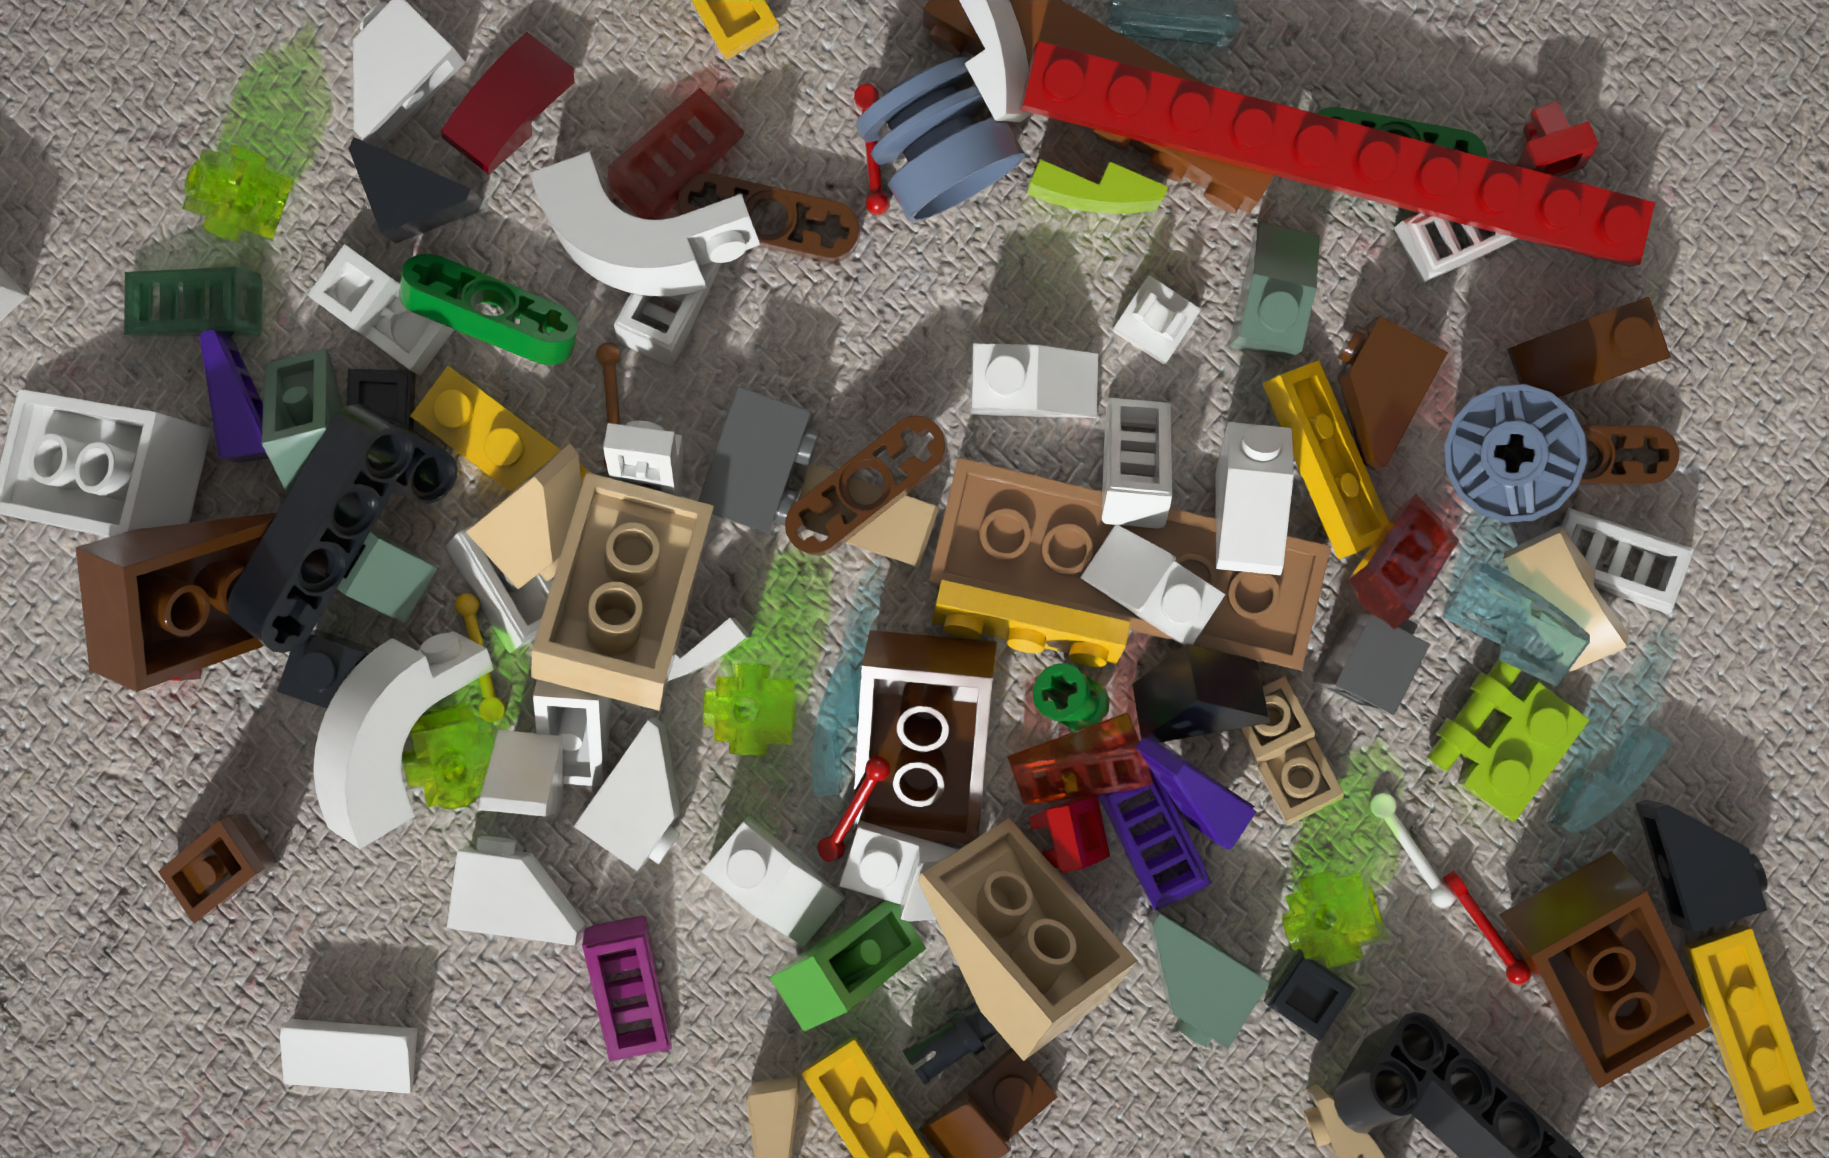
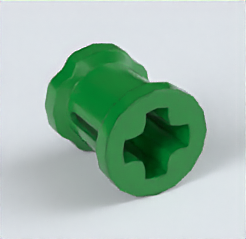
[1033,663,1110,733]

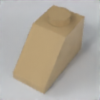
[466,443,582,589]

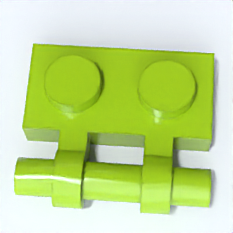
[1426,655,1590,822]

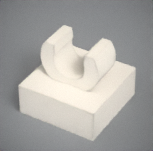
[1112,275,1202,365]

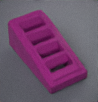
[582,915,672,1062]

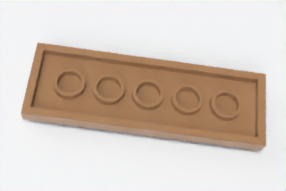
[928,457,1331,671]

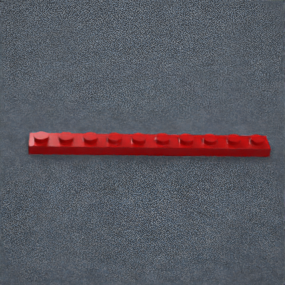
[1019,41,1655,267]

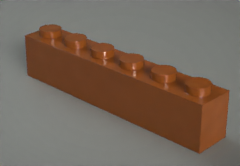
[923,0,1274,214]

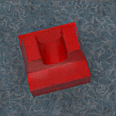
[1516,101,1599,177]
[1029,795,1110,873]

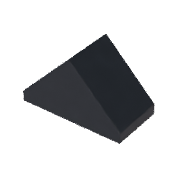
[348,137,483,244]
[1132,643,1270,743]

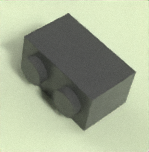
[698,386,820,536]
[1313,608,1431,715]

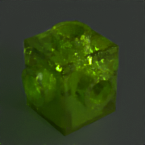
[182,144,294,243]
[703,663,797,755]
[401,702,494,809]
[1282,870,1389,969]

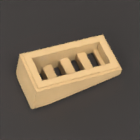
[746,1076,800,1158]

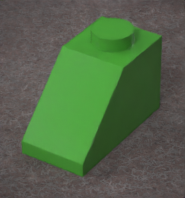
[769,900,927,1032]

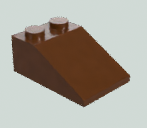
[76,512,277,692]
[851,630,997,844]
[1499,851,1710,1088]

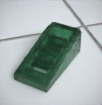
[124,267,263,337]

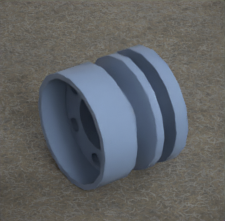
[855,56,1026,223]
[1444,384,1588,523]

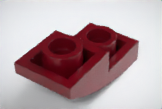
[441,32,575,174]

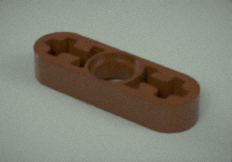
[678,172,860,263]
[785,415,948,556]
[1497,425,1679,485]

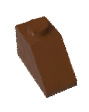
[1507,297,1671,397]
[1338,316,1448,470]

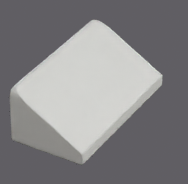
[446,525,553,653]
[280,1019,418,1093]

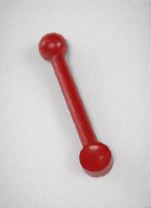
[854,84,890,215]
[817,756,890,862]
[1443,870,1531,985]

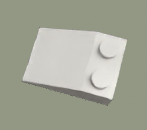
[0,389,212,537]

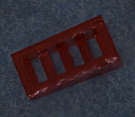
[607,88,744,220]
[1007,712,1153,805]

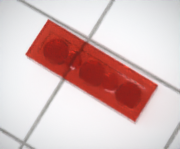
[1348,494,1459,630]

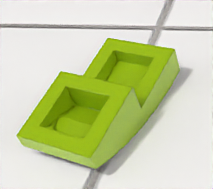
[1027,159,1168,214]

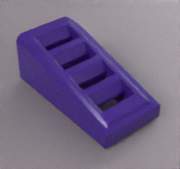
[199,329,269,463]
[1136,737,1257,849]
[1095,766,1212,910]

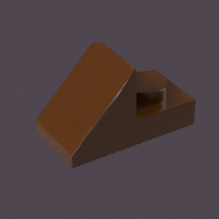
[158,814,279,924]
[919,1047,1058,1158]

